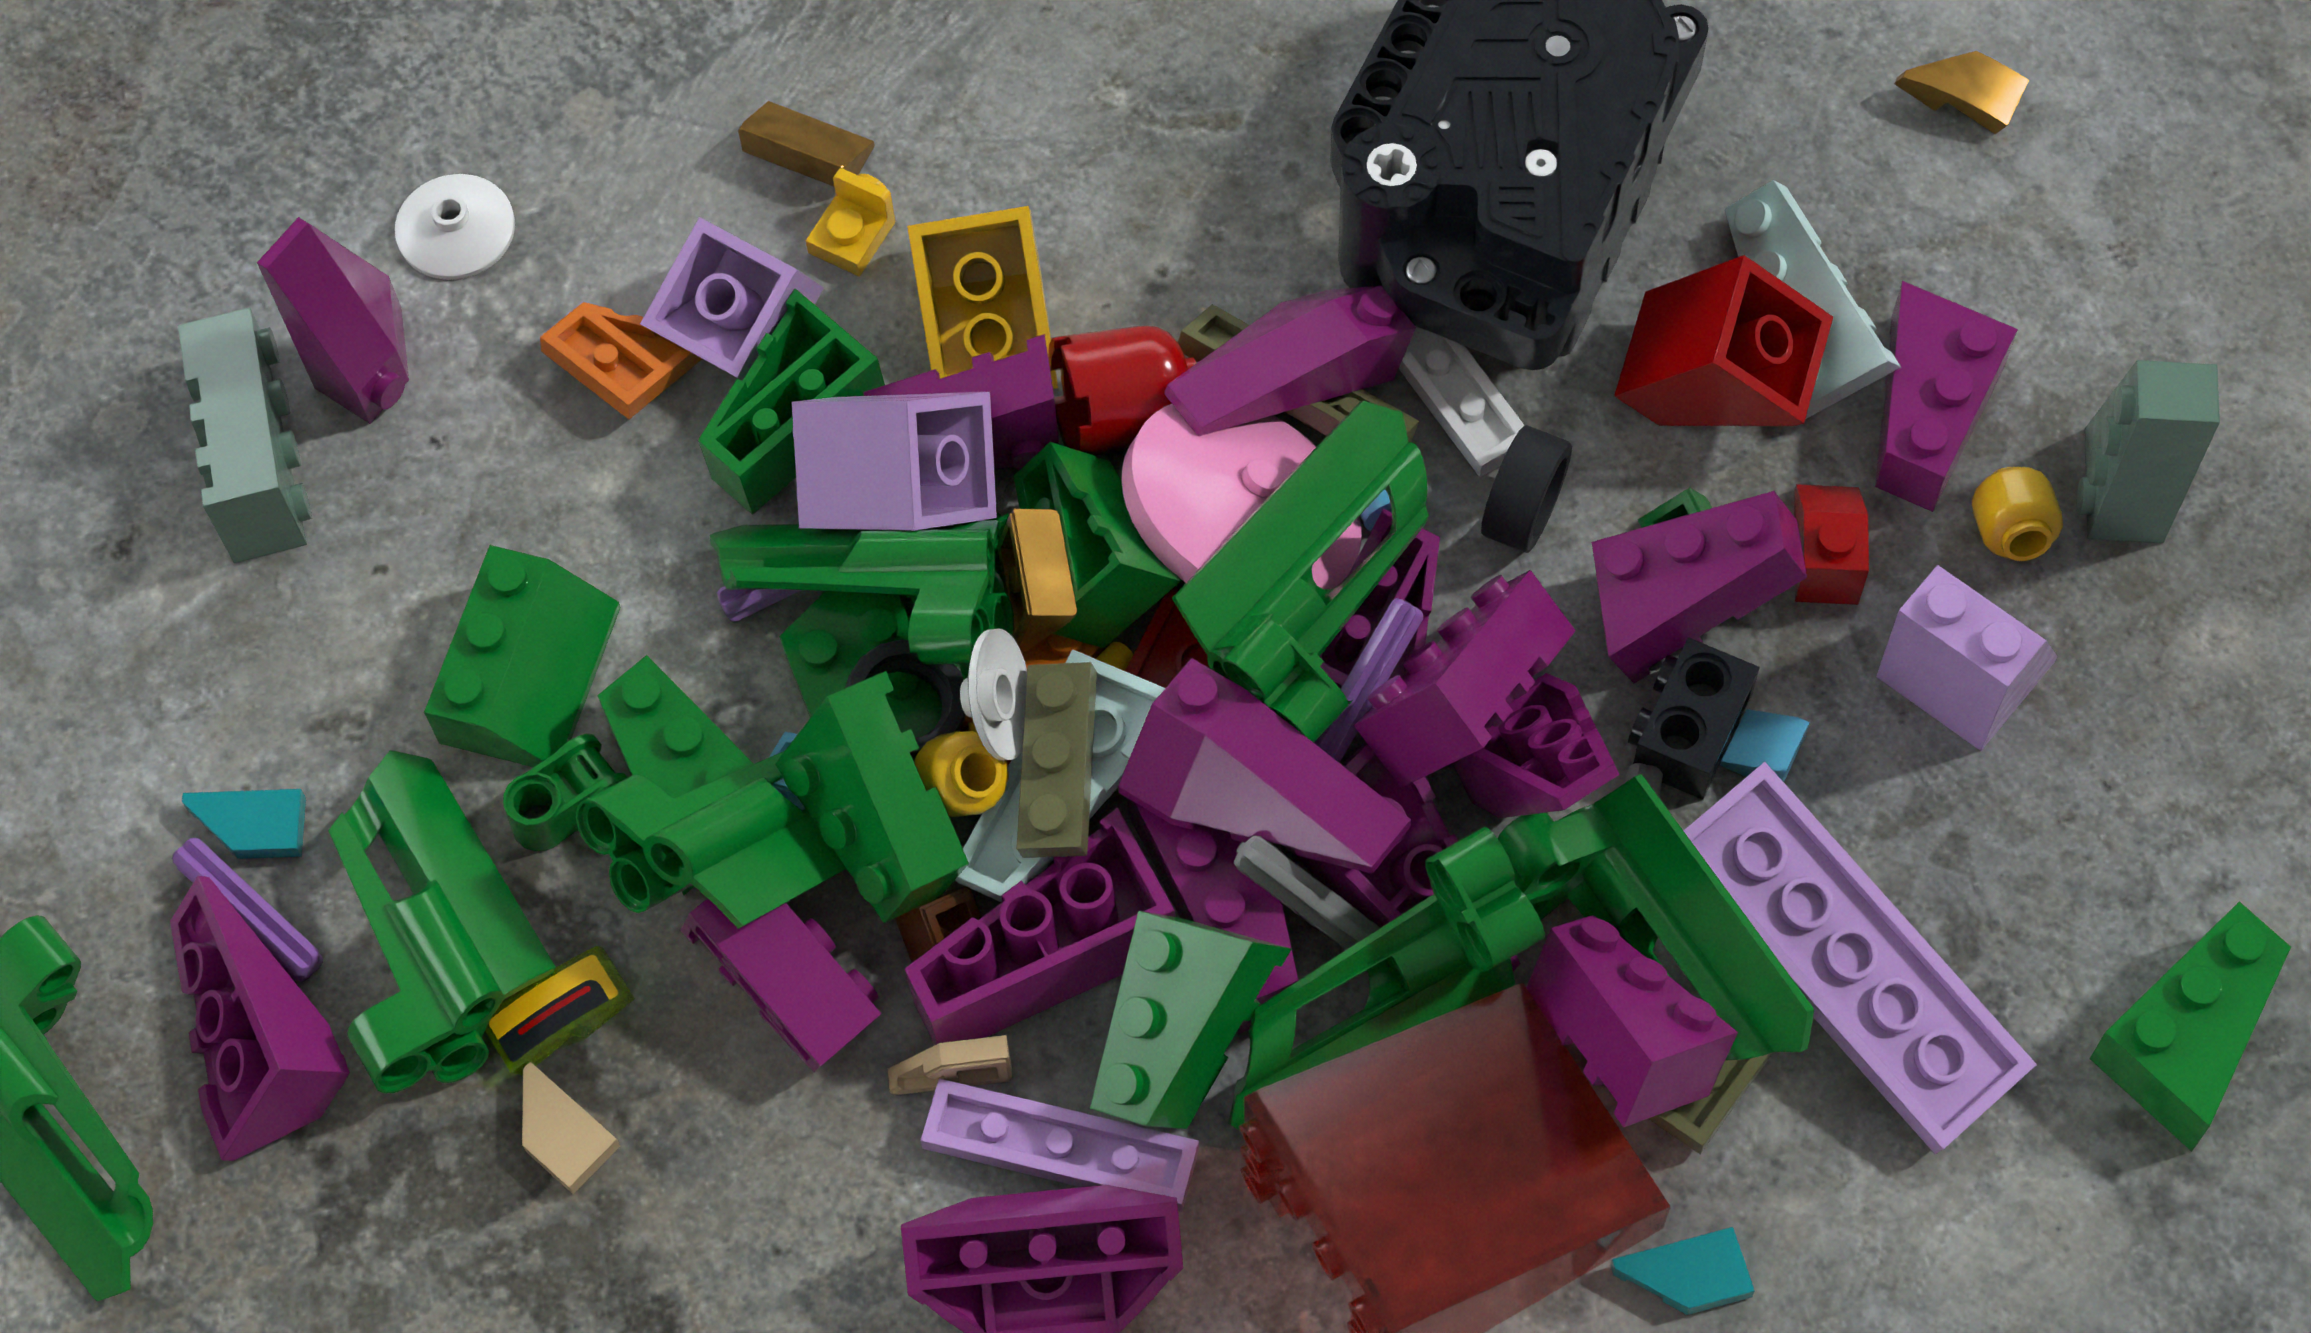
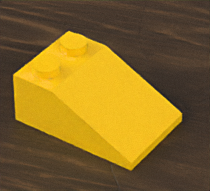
[907,206,1059,389]

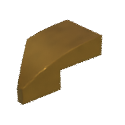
[1894,51,2029,134]

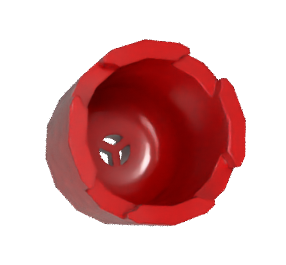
[1048,326,1197,456]

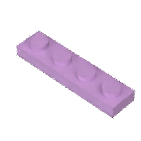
[920,1078,1199,1212]

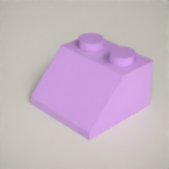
[640,217,824,380]

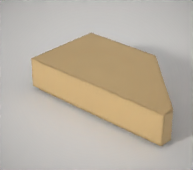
[888,1035,1013,1095]
[522,1062,620,1194]

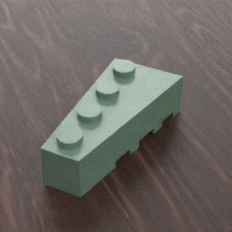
[178,307,312,563]
[2076,360,2220,543]

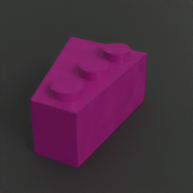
[1875,281,2018,512]
[863,334,1059,471]
[1591,491,1807,684]

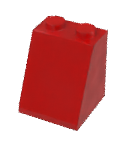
[1614,255,1833,426]

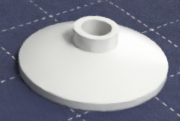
[395,174,515,280]
[960,628,1027,761]

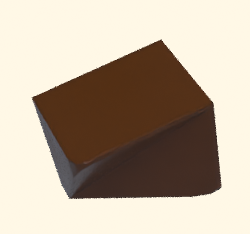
[895,886,981,963]

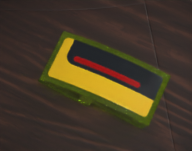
[485,946,635,1076]

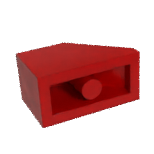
[1794,484,1869,605]

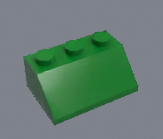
[424,545,621,767]

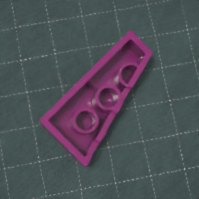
[1127,798,1298,1035]
[905,808,1176,1045]

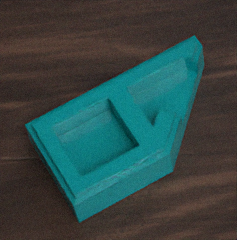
[182,789,306,859]
[1610,1227,1755,1315]

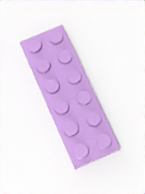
[1683,762,2037,1154]

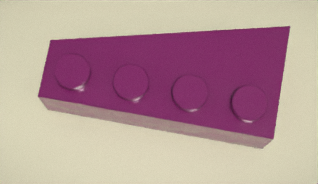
[1354,570,1576,788]

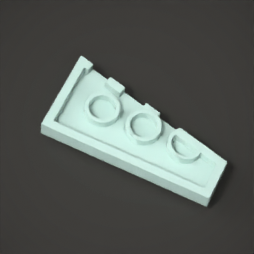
[1724,180,1901,419]
[955,649,1165,902]

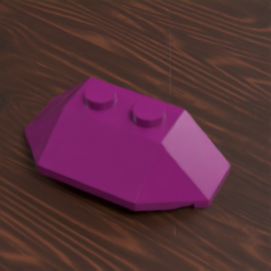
[901,1185,1184,1333]

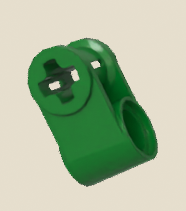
[503,733,628,852]

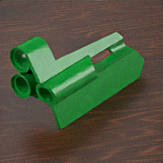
[1172,400,1429,743]
[710,520,1014,664]
[328,750,556,1093]
[575,751,846,929]
[1498,774,1814,1060]
[1228,827,1545,1147]
[0,915,153,1302]

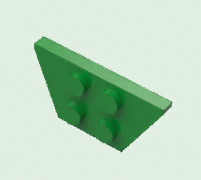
[779,591,942,738]

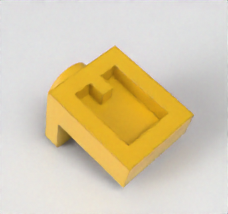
[805,168,896,277]

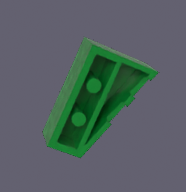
[2090,901,2291,1152]

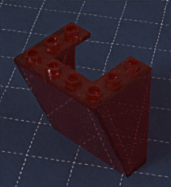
[1239,982,1670,1333]

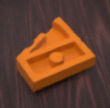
[540,302,702,420]

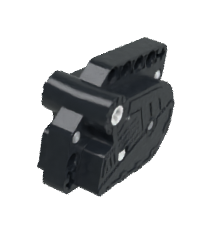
[1330,0,1709,371]

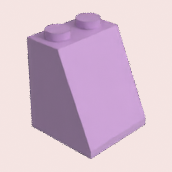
[792,392,997,531]
[1876,565,2057,751]

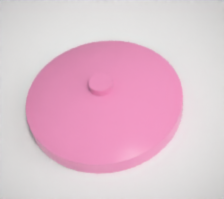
[1122,404,1361,589]

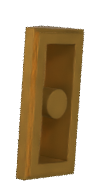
[738,101,875,186]
[997,509,1077,651]

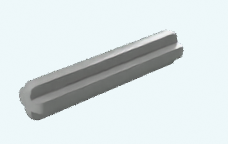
[1234,836,1381,950]

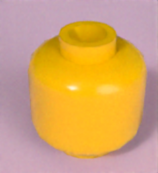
[1972,467,2063,561]
[914,731,1009,818]

